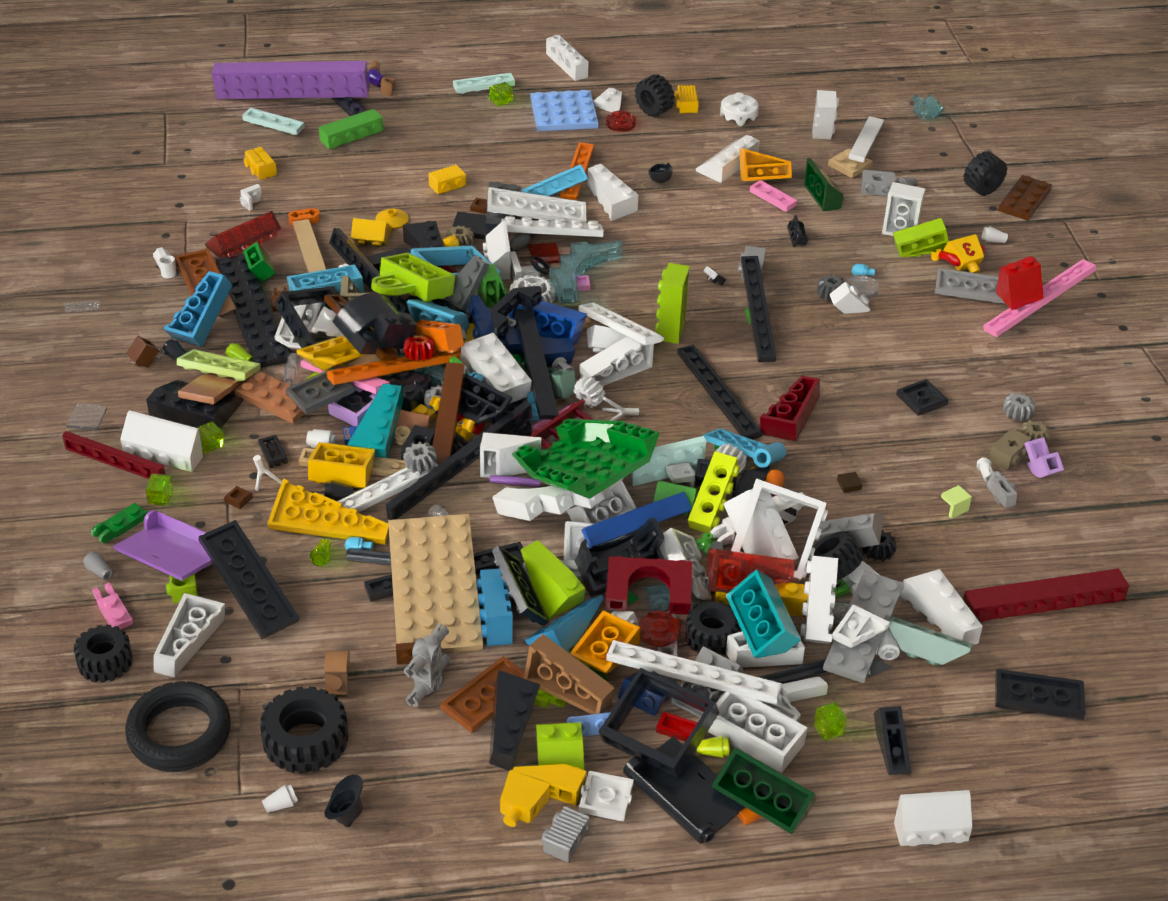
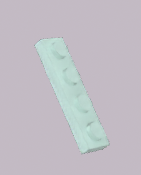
[453,73,515,94]
[242,108,305,135]

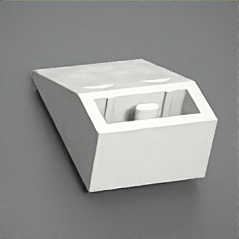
[480,432,541,478]

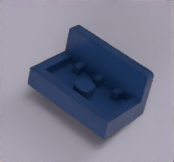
[618,673,670,716]

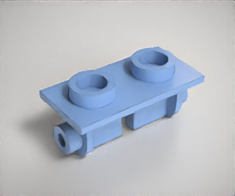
[567,712,611,737]

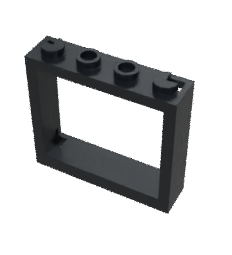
[275,286,339,348]
[598,668,720,778]

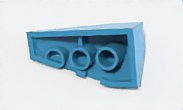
[525,595,604,653]

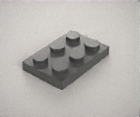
[286,367,354,414]

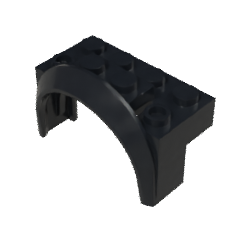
[575,518,665,597]

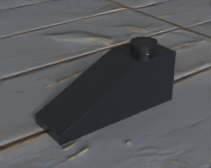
[873,706,911,775]

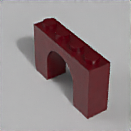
[606,556,693,615]

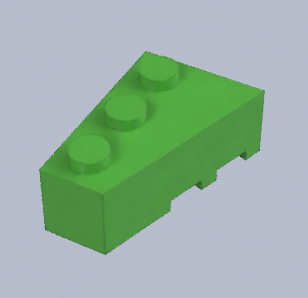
[477,264,507,309]

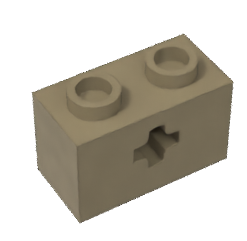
[989,428,1031,471]

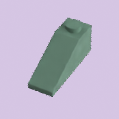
[526,367,576,399]

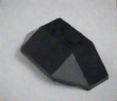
[442,373,513,424]

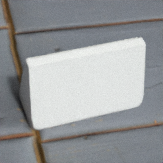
[781,676,828,702]

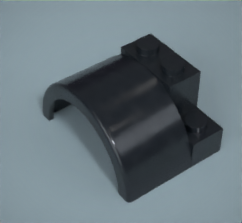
[333,293,418,355]

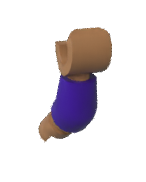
[368,61,395,96]

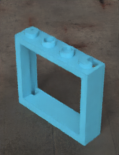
[411,246,501,277]

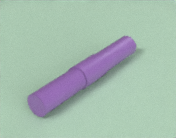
[490,475,541,487]

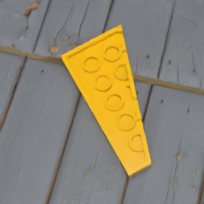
[267,478,389,545]

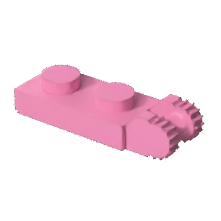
[92,583,133,630]

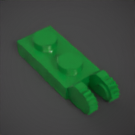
[91,502,148,543]

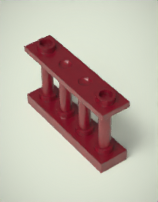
[530,398,594,449]

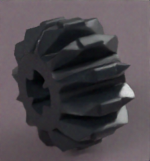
[862,530,897,562]

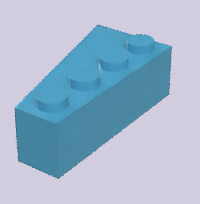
[164,271,232,347]
[476,569,513,646]

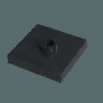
[896,379,949,416]

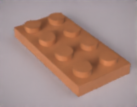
[235,371,305,424]

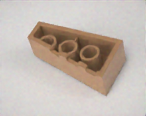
[524,634,615,714]

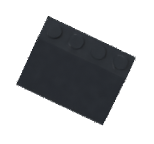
[146,380,243,435]

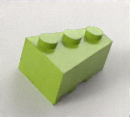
[893,218,949,257]

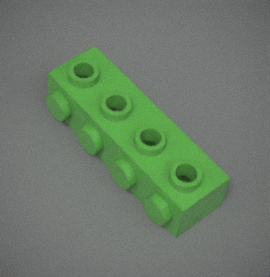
[319,109,384,149]

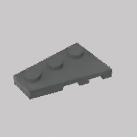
[446,255,490,311]

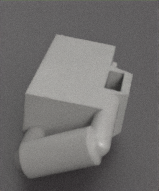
[986,471,1017,508]

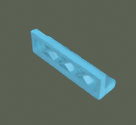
[522,164,588,197]

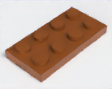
[175,249,220,296]
[441,656,525,734]

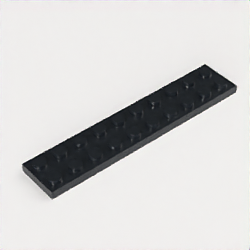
[216,254,291,368]

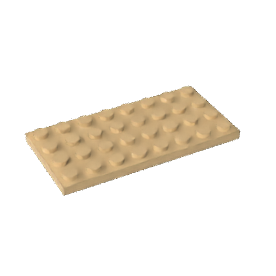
[388,514,483,653]

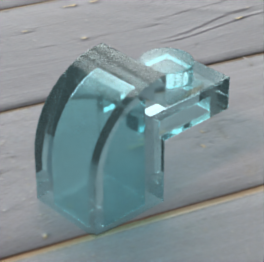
[912,94,944,122]

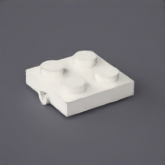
[579,771,634,822]

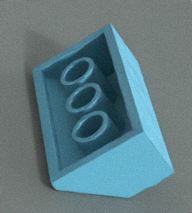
[287,264,364,306]

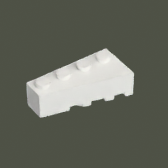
[587,164,639,221]
[579,336,654,386]

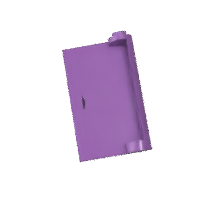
[114,510,212,581]

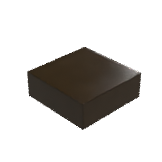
[837,472,862,492]

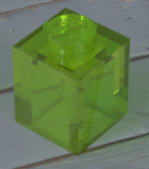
[145,474,173,506]

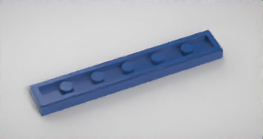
[581,492,692,549]

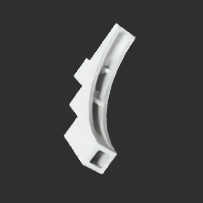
[492,478,624,521]

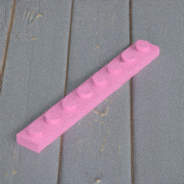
[983,259,1096,337]

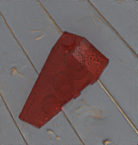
[706,549,795,593]

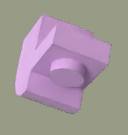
[1024,437,1064,478]

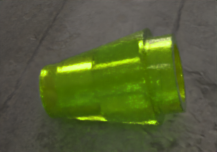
[310,538,331,567]

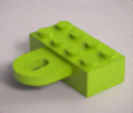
[371,253,455,302]
[655,263,690,344]

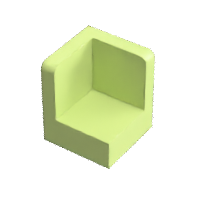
[941,485,972,519]

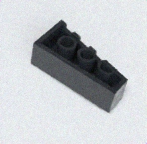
[489,670,541,771]

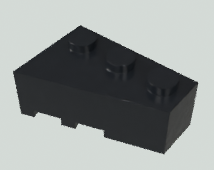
[403,221,445,267]

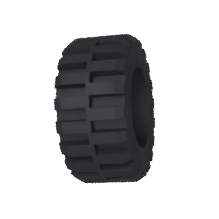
[260,686,349,774]

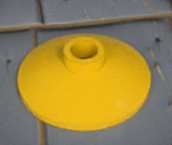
[376,209,409,229]

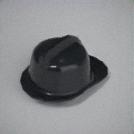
[324,774,363,828]

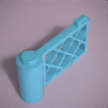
[703,428,786,468]

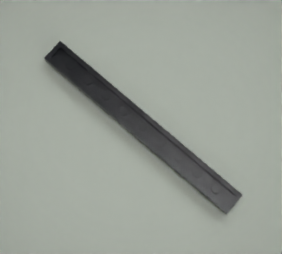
[329,228,410,315]
[386,401,532,520]

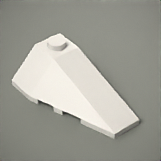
[587,325,664,353]
[660,528,712,602]

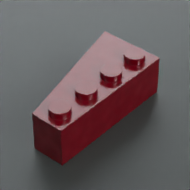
[760,375,820,441]

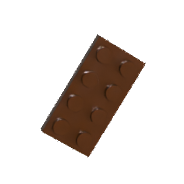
[998,175,1052,221]

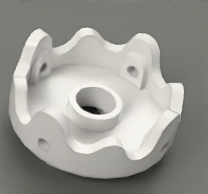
[720,93,759,126]

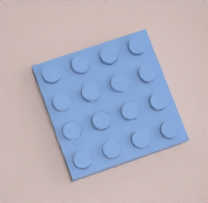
[530,90,598,131]

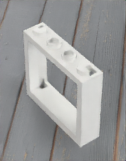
[728,479,828,583]

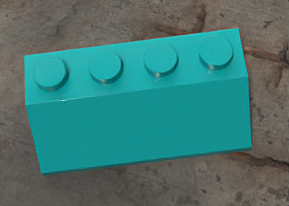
[726,569,801,659]

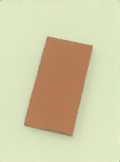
[178,373,243,404]

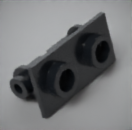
[787,215,808,247]

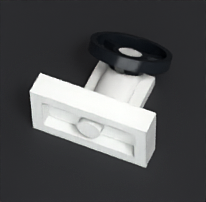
[510,251,551,280]

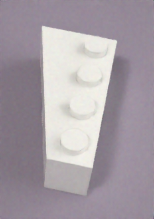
[800,556,838,644]
[900,569,983,645]
[154,593,225,678]

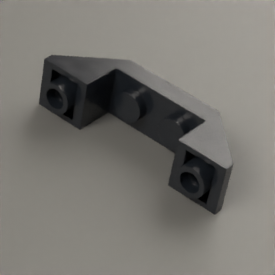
[491,286,542,339]

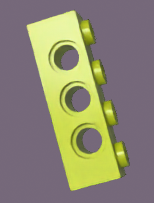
[688,451,740,533]

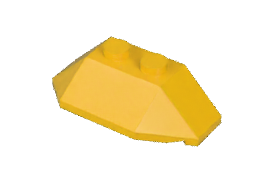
[297,335,365,371]

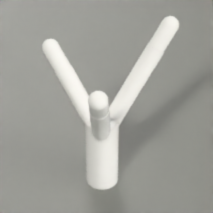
[602,397,639,421]
[253,455,282,491]

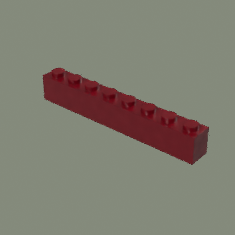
[963,568,1129,622]

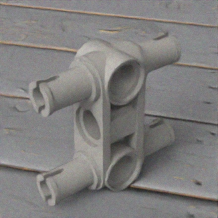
[404,623,450,708]

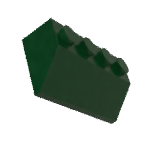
[711,748,816,835]

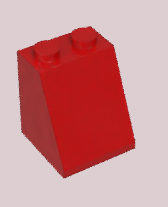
[996,256,1044,310]

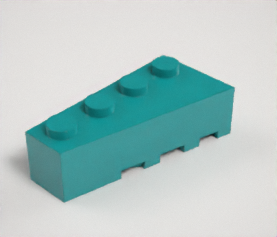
[347,384,404,458]

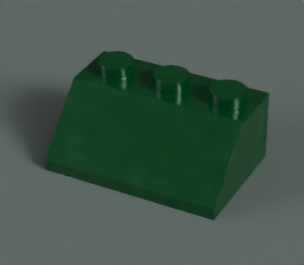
[804,158,844,212]

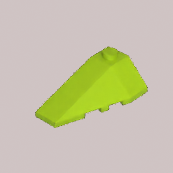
[521,540,585,620]

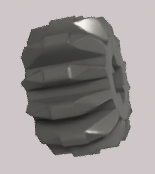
[817,274,845,301]

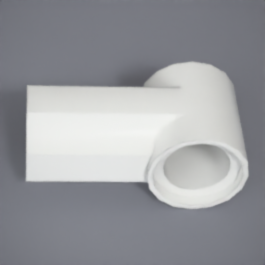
[153,247,177,278]

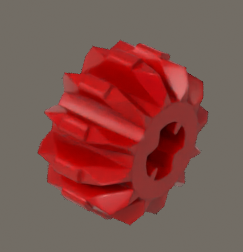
[404,335,435,361]

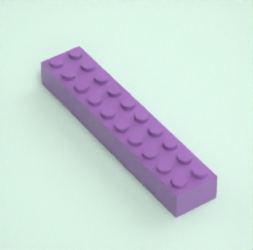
[212,61,370,99]

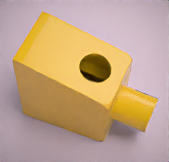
[500,770,550,827]

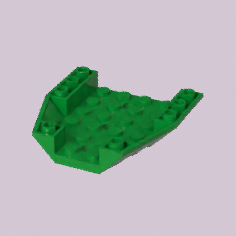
[512,419,659,499]

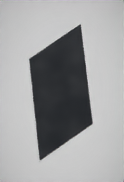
[730,466,771,500]

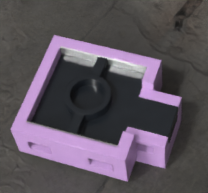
[328,386,377,426]

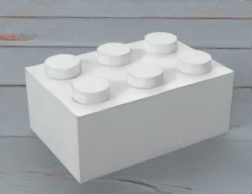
[882,182,925,236]

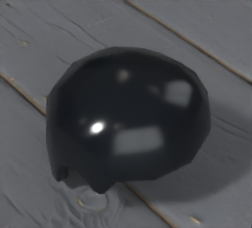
[648,163,673,183]

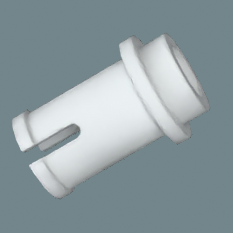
[976,457,993,482]

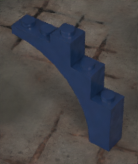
[468,295,575,366]

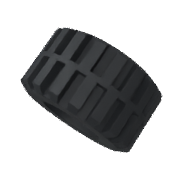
[635,74,675,117]
[963,151,1008,196]
[808,531,864,581]
[685,600,739,655]
[74,624,133,683]

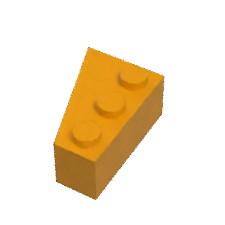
[739,148,792,181]

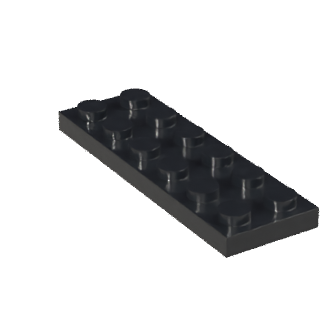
[198,520,299,639]

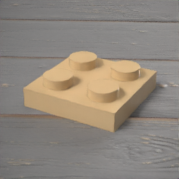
[828,148,873,178]

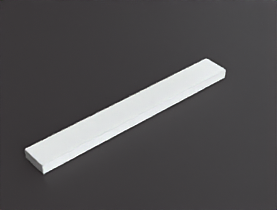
[578,302,662,345]
[606,640,782,705]

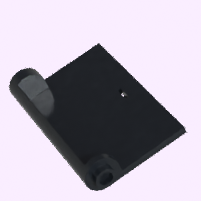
[623,736,746,844]

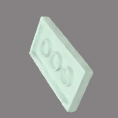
[630,436,706,486]

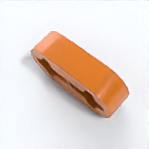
[288,208,320,225]

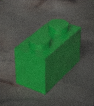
[243,242,276,282]

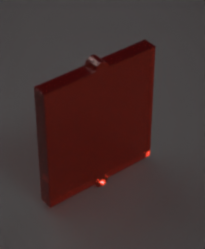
[529,243,561,264]

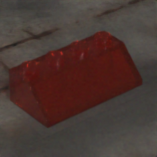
[205,211,282,258]

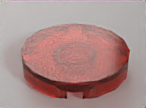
[605,111,636,132]
[638,610,681,647]

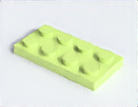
[177,349,261,381]

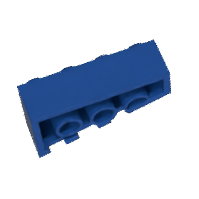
[508,301,587,346]

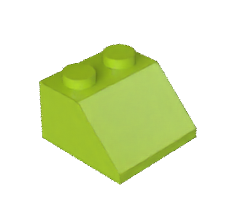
[536,722,584,770]

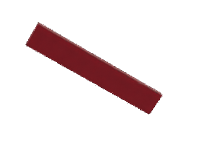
[62,431,166,484]

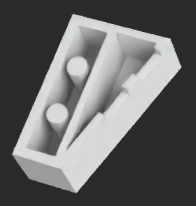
[812,90,839,140]
[726,631,805,668]

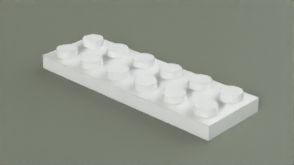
[487,187,587,223]
[501,216,603,237]

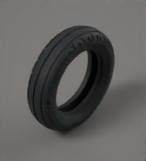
[125,681,231,772]

